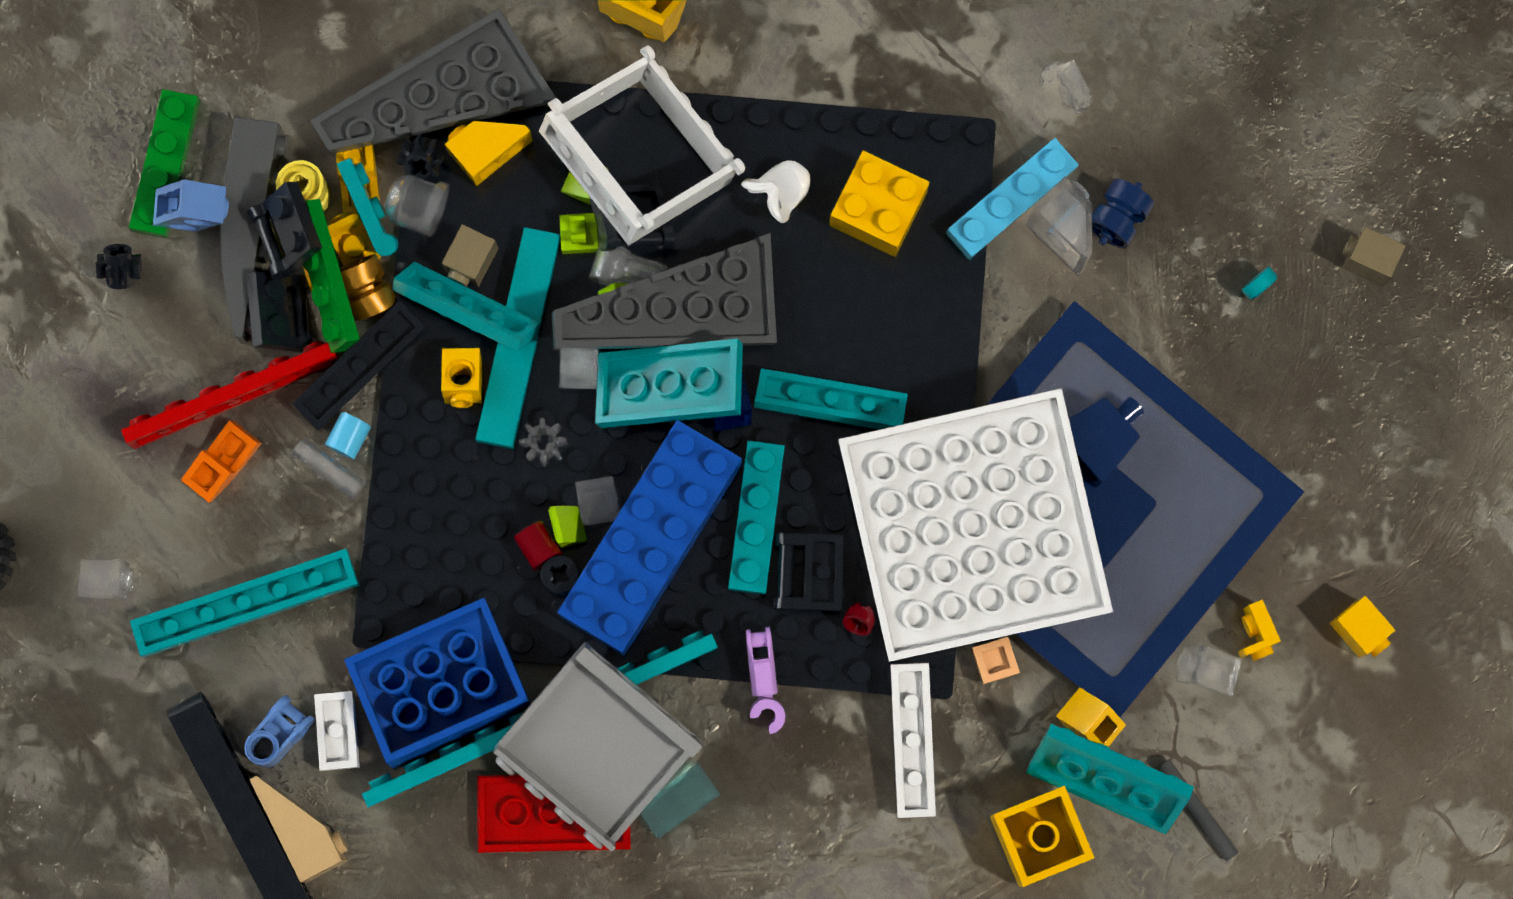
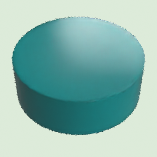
[1241,266,1278,300]

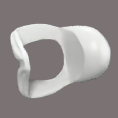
[741,160,810,223]

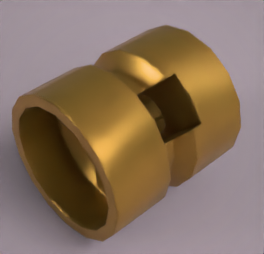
[340,254,398,322]

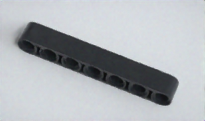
[166,691,314,899]

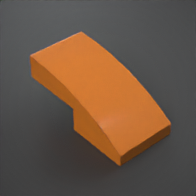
[181,420,262,503]

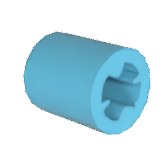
[324,412,372,460]

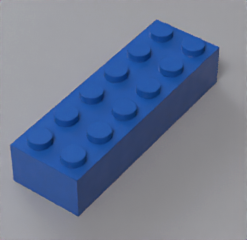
[557,420,742,657]

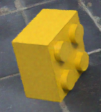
[829,151,930,257]
[990,786,1095,887]

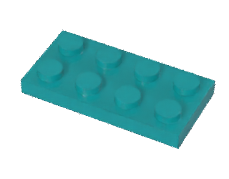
[595,338,743,428]
[1026,724,1194,835]

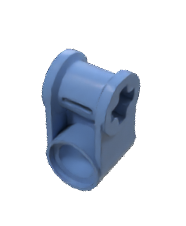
[244,695,315,768]

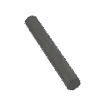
[1157,759,1239,861]

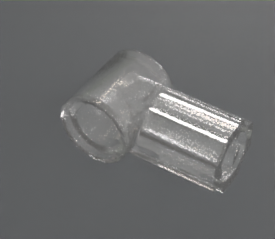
[589,247,668,286]

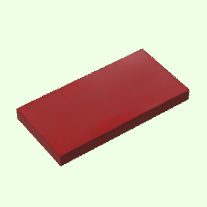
[477,775,631,853]

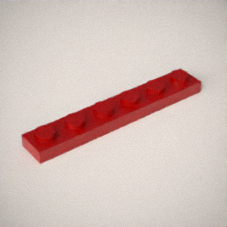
[121,341,339,450]

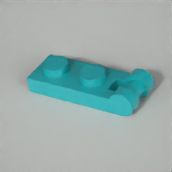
[337,158,398,256]

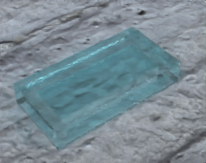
[640,763,720,839]

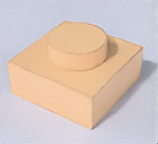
[971,637,1020,685]

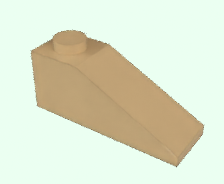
[249,776,348,883]

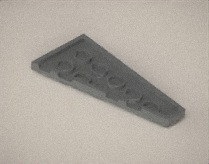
[552,233,777,350]

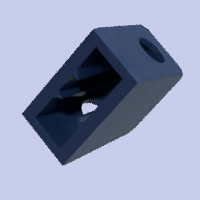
[1069,397,1144,488]

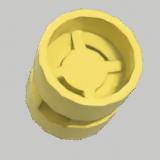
[276,160,332,213]

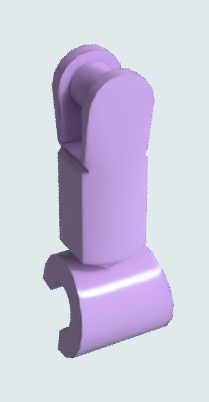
[746,627,785,734]

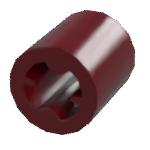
[514,521,562,570]

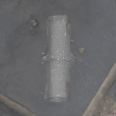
[291,437,366,500]

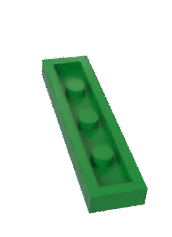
[128,89,200,238]
[303,199,360,353]

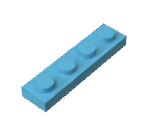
[945,138,1079,260]

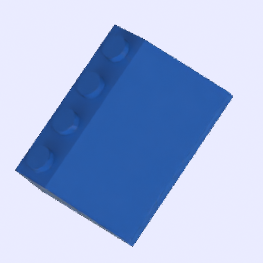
[344,598,531,770]

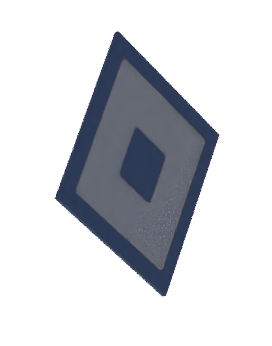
[986,301,1305,717]

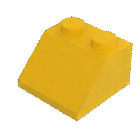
[598,0,687,42]

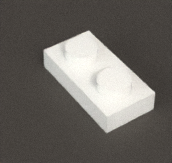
[314,691,360,771]

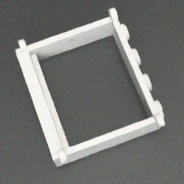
[539,45,745,246]

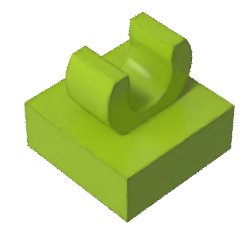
[559,213,599,254]

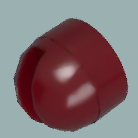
[843,602,876,636]

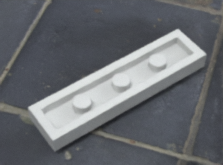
[890,663,936,818]

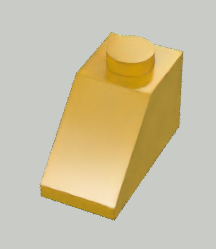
[445,121,533,186]

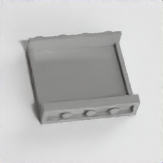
[493,642,703,852]

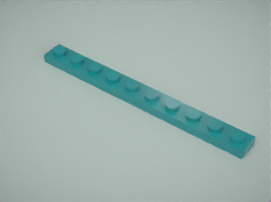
[362,630,718,807]

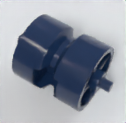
[1086,179,1155,249]

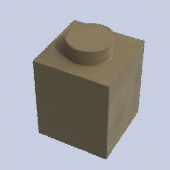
[442,224,499,287]
[1342,227,1406,286]

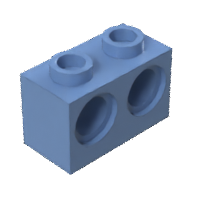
[153,179,229,232]

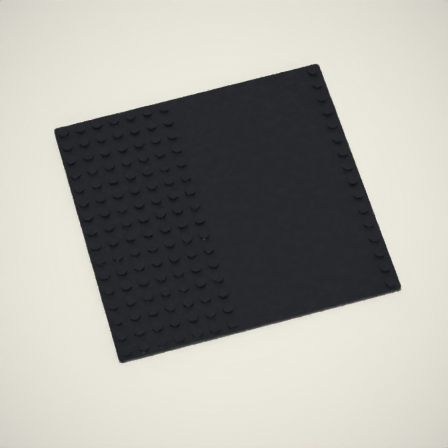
[352,80,996,700]

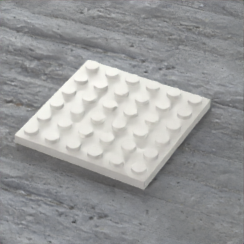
[838,388,1113,662]

